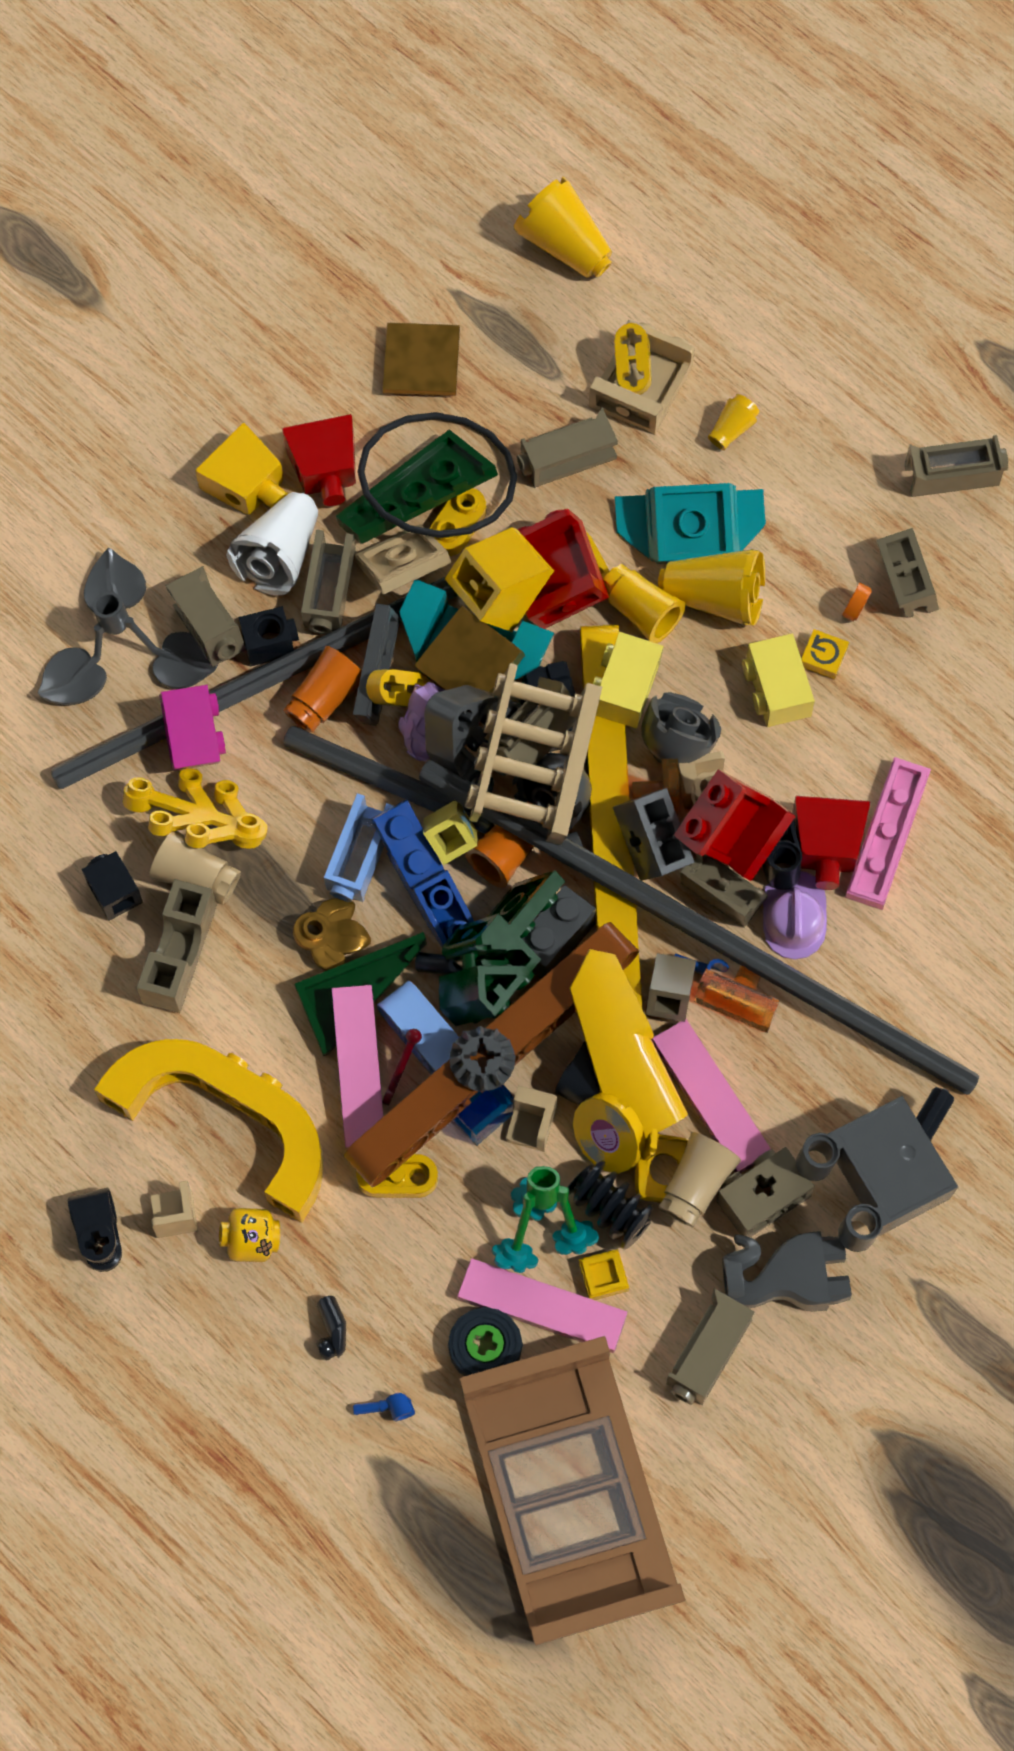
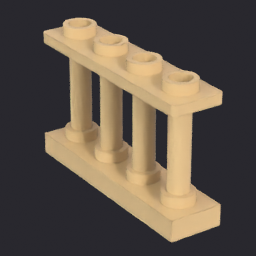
[465,663,602,845]

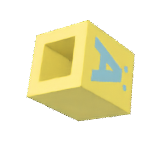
[423,801,477,865]

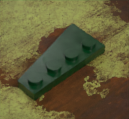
[336,429,498,544]

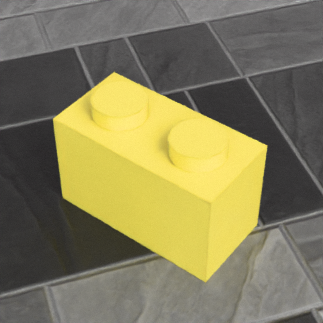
[593,632,664,729]
[742,633,815,727]

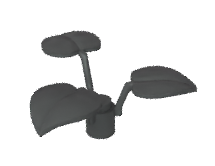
[38,548,218,705]

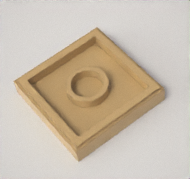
[354,524,451,595]

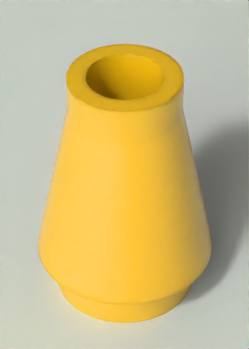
[708,394,760,450]

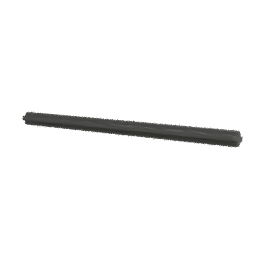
[51,576,458,789]

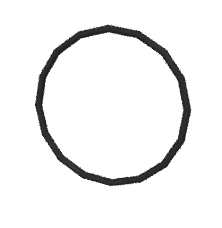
[357,412,518,538]

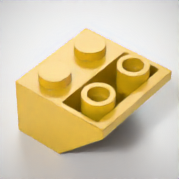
[445,527,554,632]

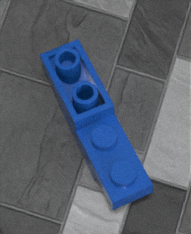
[371,800,474,947]

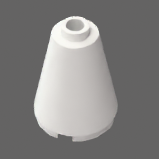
[226,492,318,596]

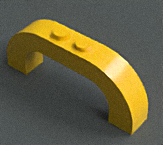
[94,1039,323,1223]

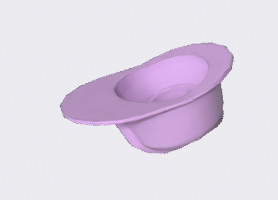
[763,871,827,960]

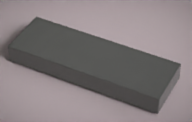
[353,604,401,726]

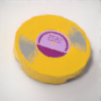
[573,1093,646,1174]

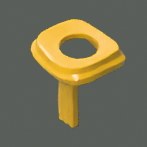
[635,1129,688,1203]

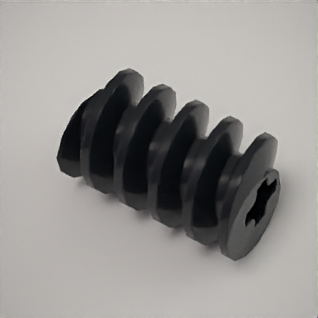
[567,1160,654,1250]

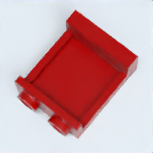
[517,509,609,629]
[673,769,795,881]

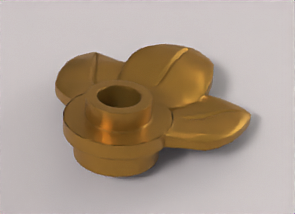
[293,898,371,971]

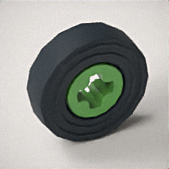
[448,1307,523,1376]

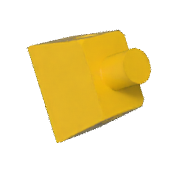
[195,422,288,514]

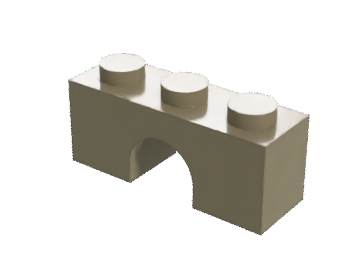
[137,879,217,1013]

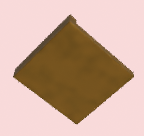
[383,323,460,396]
[414,606,525,693]

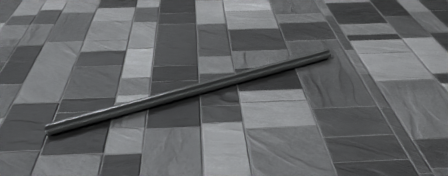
[419,760,979,1095]

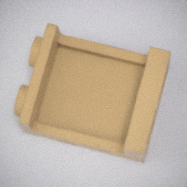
[589,320,695,435]

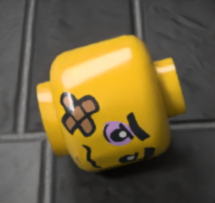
[219,1208,280,1263]

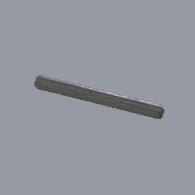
[284,726,495,834]

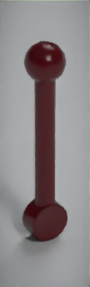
[382,1028,422,1106]

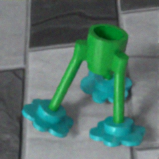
[492,1166,599,1273]

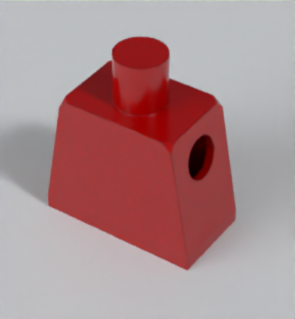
[282,414,356,507]
[792,796,870,890]

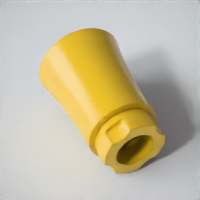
[603,564,686,643]

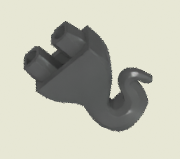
[722,1231,852,1312]

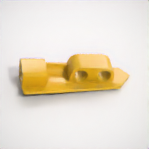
[569,949,688,1138]

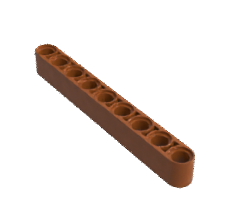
[344,922,639,1188]

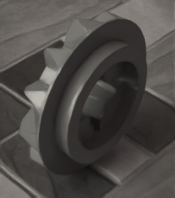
[449,1026,515,1091]

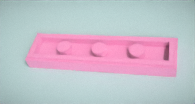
[845,757,931,910]
[332,985,383,1149]
[652,1019,771,1173]
[457,1258,628,1353]

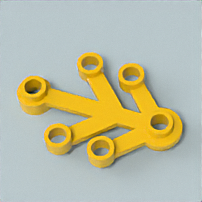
[122,768,268,849]

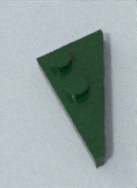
[294,932,427,1057]

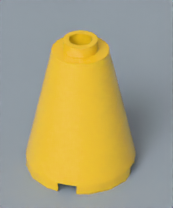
[513,176,612,278]
[658,549,766,625]

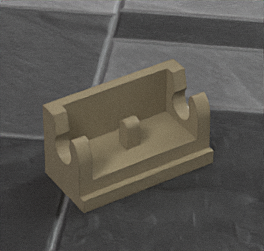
[877,528,939,617]
[680,854,768,928]

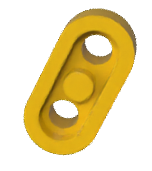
[430,488,486,556]
[356,1154,438,1198]

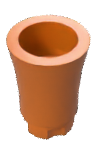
[283,646,362,733]
[465,801,543,888]

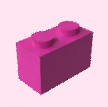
[159,685,226,771]

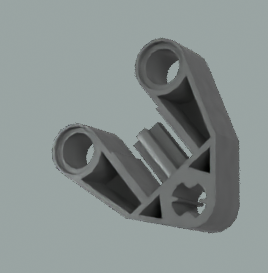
[424,685,522,793]

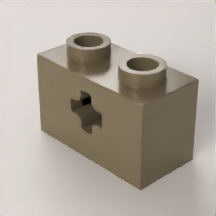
[716,1147,815,1237]

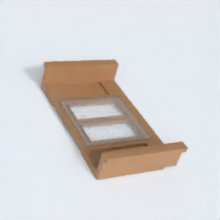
[459,1336,686,1646]

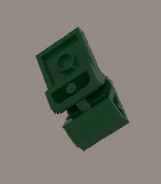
[439,870,565,1026]

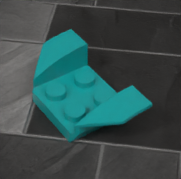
[615,483,766,564]
[399,580,554,680]

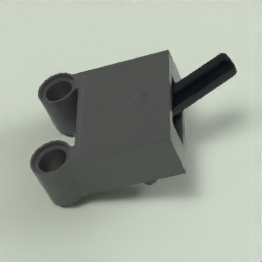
[796,1087,958,1252]

